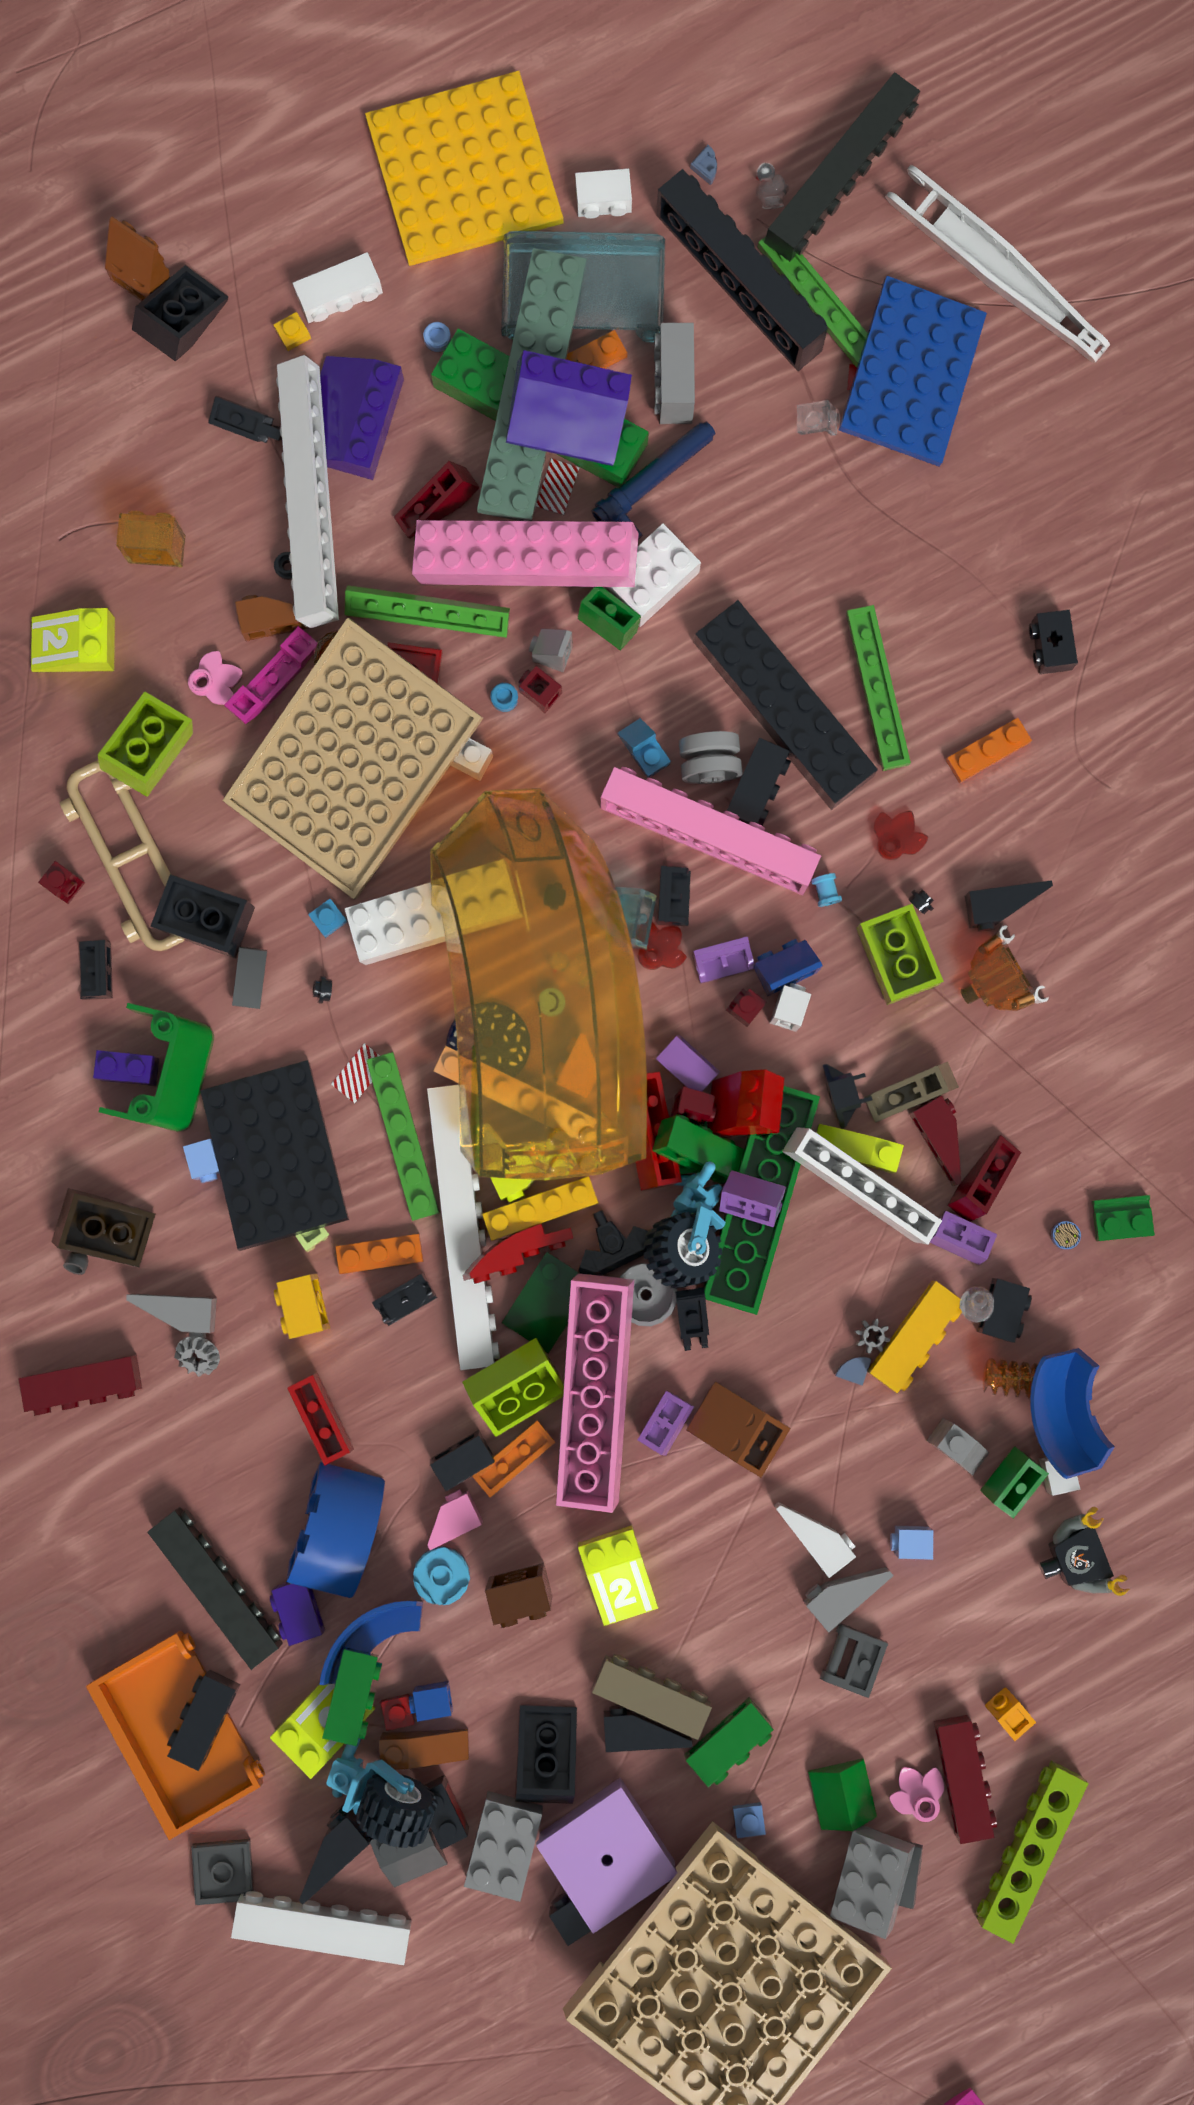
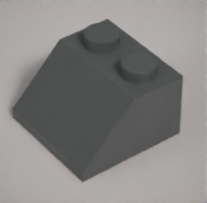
[370,1827,448,1888]

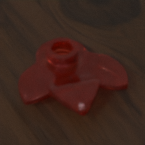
[874,811,928,860]
[637,920,687,970]

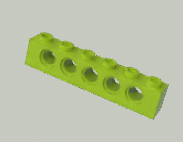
[976,1761,1089,1944]

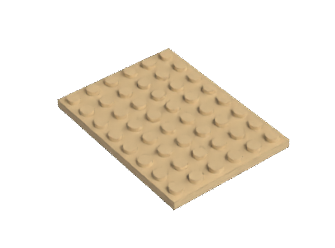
[222,618,483,899]

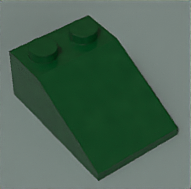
[502,1252,581,1354]

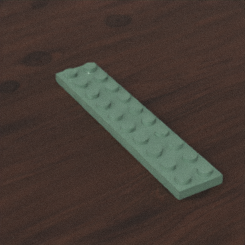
[477,248,587,521]

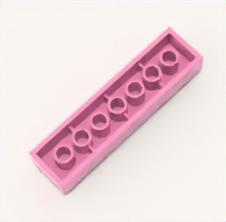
[412,520,639,587]
[601,767,821,896]
[556,1274,634,1513]

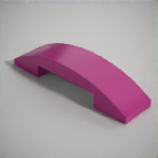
[224,626,319,724]

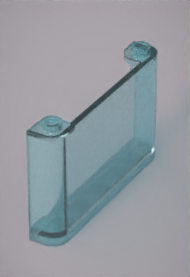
[501,231,665,342]

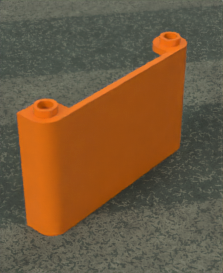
[86,1630,265,1840]

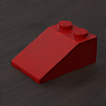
[707,1069,784,1136]

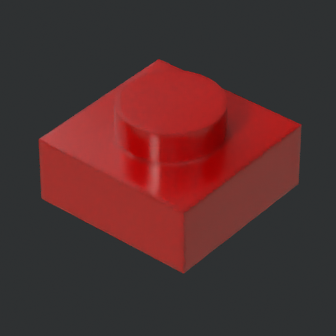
[380,1694,415,1731]

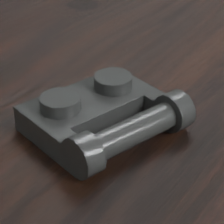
[820,1623,888,1698]

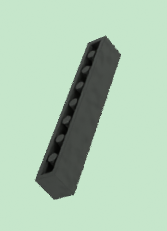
[764,72,920,262]

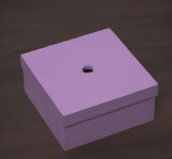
[536,1778,677,1934]

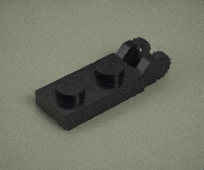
[675,1287,709,1351]

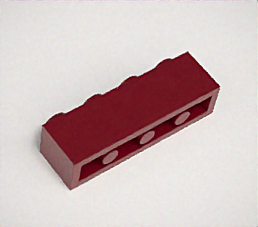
[18,1355,142,1416]
[933,1715,997,1844]

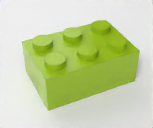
[98,691,193,797]
[856,904,944,1005]
[462,1338,564,1437]

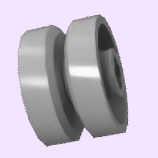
[679,731,742,784]
[620,1263,677,1326]

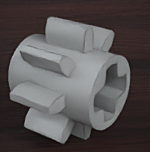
[854,1318,890,1354]

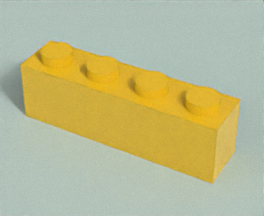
[482,1176,598,1241]
[867,1281,964,1394]

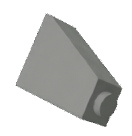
[926,1418,989,1476]

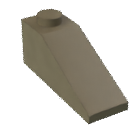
[864,1062,959,1123]

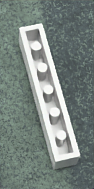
[782,1127,942,1245]
[231,1891,412,1965]

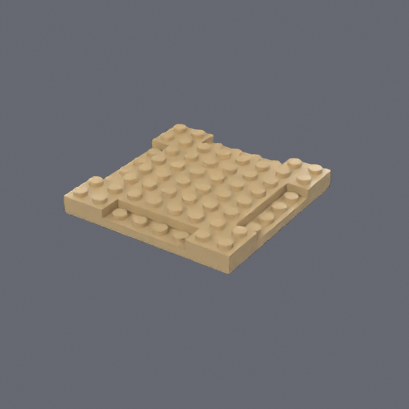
[563,1821,892,2105]

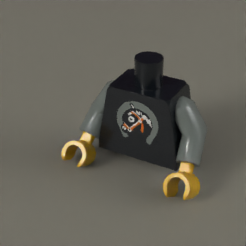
[1039,1507,1130,1596]

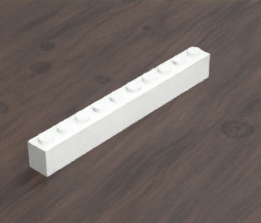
[276,355,339,628]
[427,1084,500,1370]

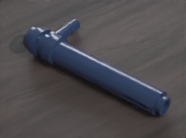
[591,421,716,540]

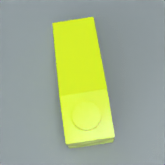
[816,1124,904,1173]

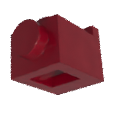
[518,666,562,713]
[38,861,85,904]
[726,989,767,1027]
[671,1086,716,1125]

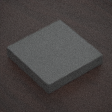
[191,1839,254,1905]

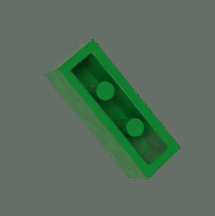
[652,1115,744,1184]
[322,1647,382,1746]
[684,1697,774,1788]

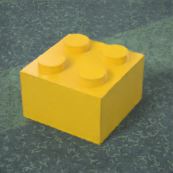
[274,1274,330,1339]

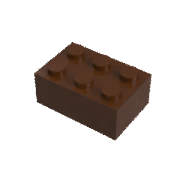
[485,1563,553,1628]

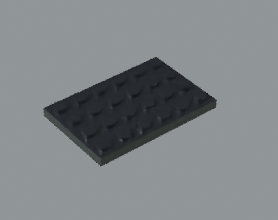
[200,1060,349,1251]

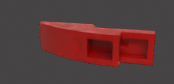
[462,1224,573,1284]

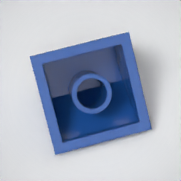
[754,939,823,997]

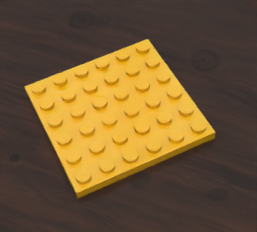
[365,71,564,266]

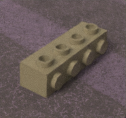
[592,1654,712,1740]

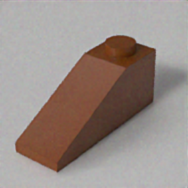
[235,595,326,641]
[379,1729,469,1769]

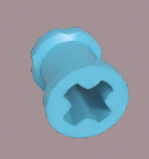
[811,873,842,907]

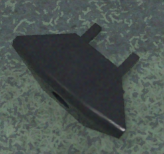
[823,1064,873,1129]

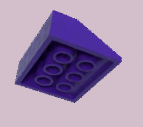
[505,350,632,466]
[320,356,404,480]

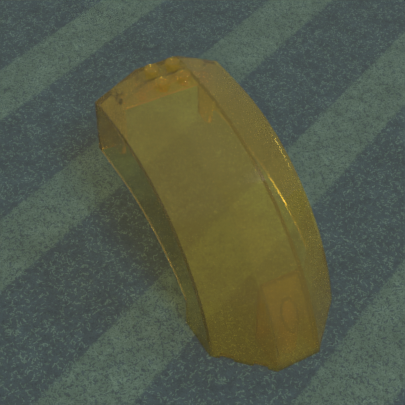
[430,788,647,1181]

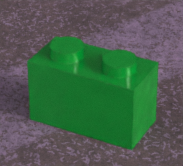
[578,587,641,651]
[980,1446,1049,1519]

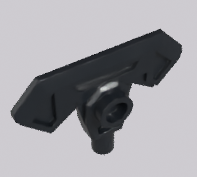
[579,1210,649,1276]

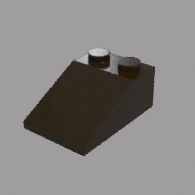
[51,1188,156,1267]

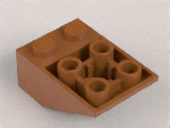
[105,216,170,301]
[686,1381,791,1478]

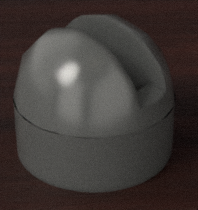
[63,1252,88,1275]

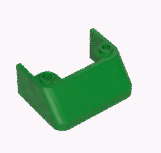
[99,1003,214,1132]

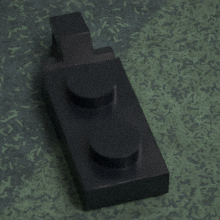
[208,396,282,443]

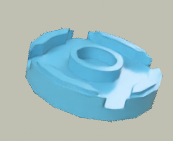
[413,1547,470,1605]

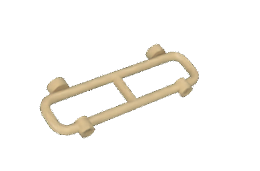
[59,761,185,951]

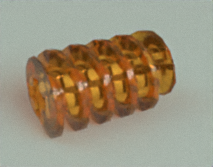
[983,1358,1038,1399]

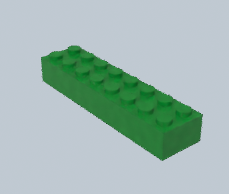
[431,328,649,488]
[704,1086,820,1315]

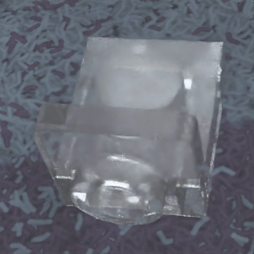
[797,400,840,436]

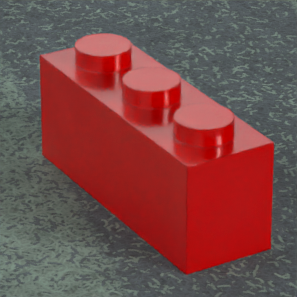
[287,1373,354,1466]

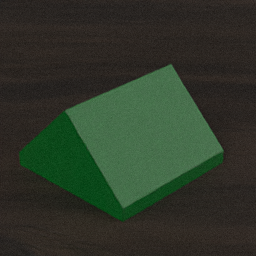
[808,1758,877,1831]

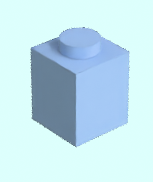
[183,1139,219,1183]
[890,1526,933,1560]

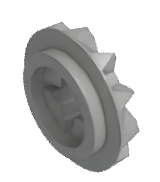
[174,1336,220,1377]

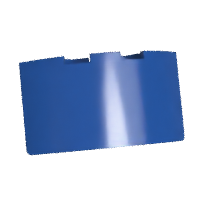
[1030,1348,1115,1479]
[287,1462,385,1598]
[320,1601,423,1685]

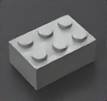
[654,323,695,424]
[464,1791,543,1902]
[830,1825,915,1939]

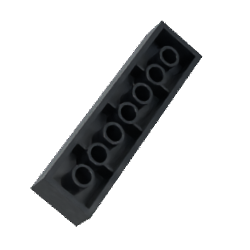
[656,169,828,371]
[694,600,878,810]

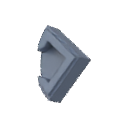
[690,145,717,185]
[835,1357,871,1386]

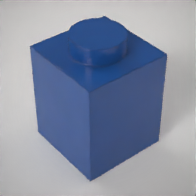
[409,1681,453,1722]

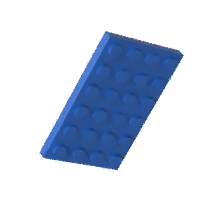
[838,276,987,467]

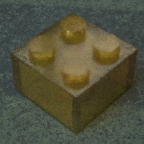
[116,511,185,567]

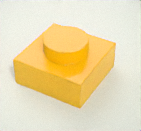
[273,312,311,351]

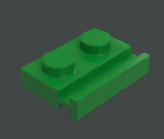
[1092,1195,1155,1241]

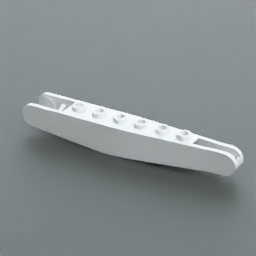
[885,165,1110,363]

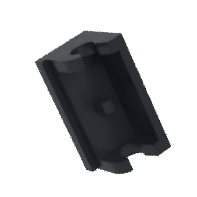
[658,866,691,926]
[79,940,113,1000]
[372,1273,438,1326]
[430,1430,495,1491]

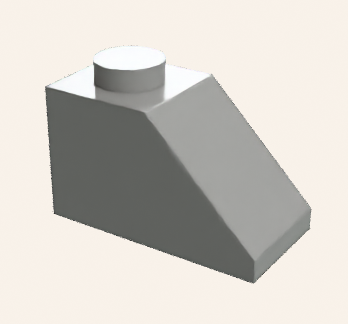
[529,629,573,672]

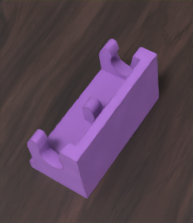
[692,937,754,984]
[656,1035,720,1092]
[719,1170,786,1227]
[929,1211,997,1265]
[638,1391,695,1456]

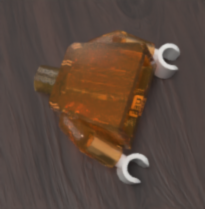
[960,925,1049,1011]

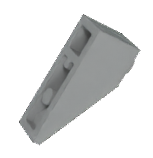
[126,1294,217,1338]
[804,1567,894,1632]

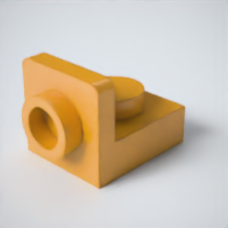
[985,1687,1036,1741]

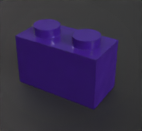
[93,1050,159,1086]
[270,1582,325,1646]

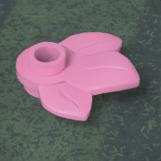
[188,651,243,705]
[889,1767,944,1822]

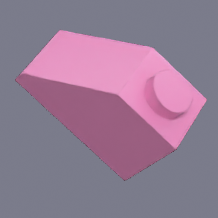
[427,1489,483,1550]

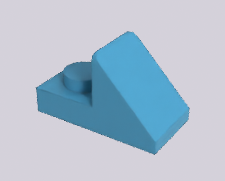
[617,718,671,778]

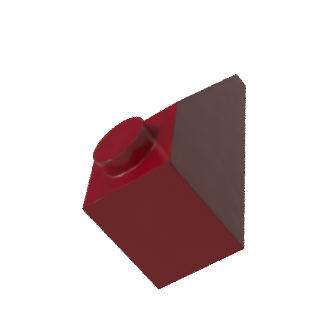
[394,461,480,539]
[909,1095,962,1186]
[948,1135,1022,1222]

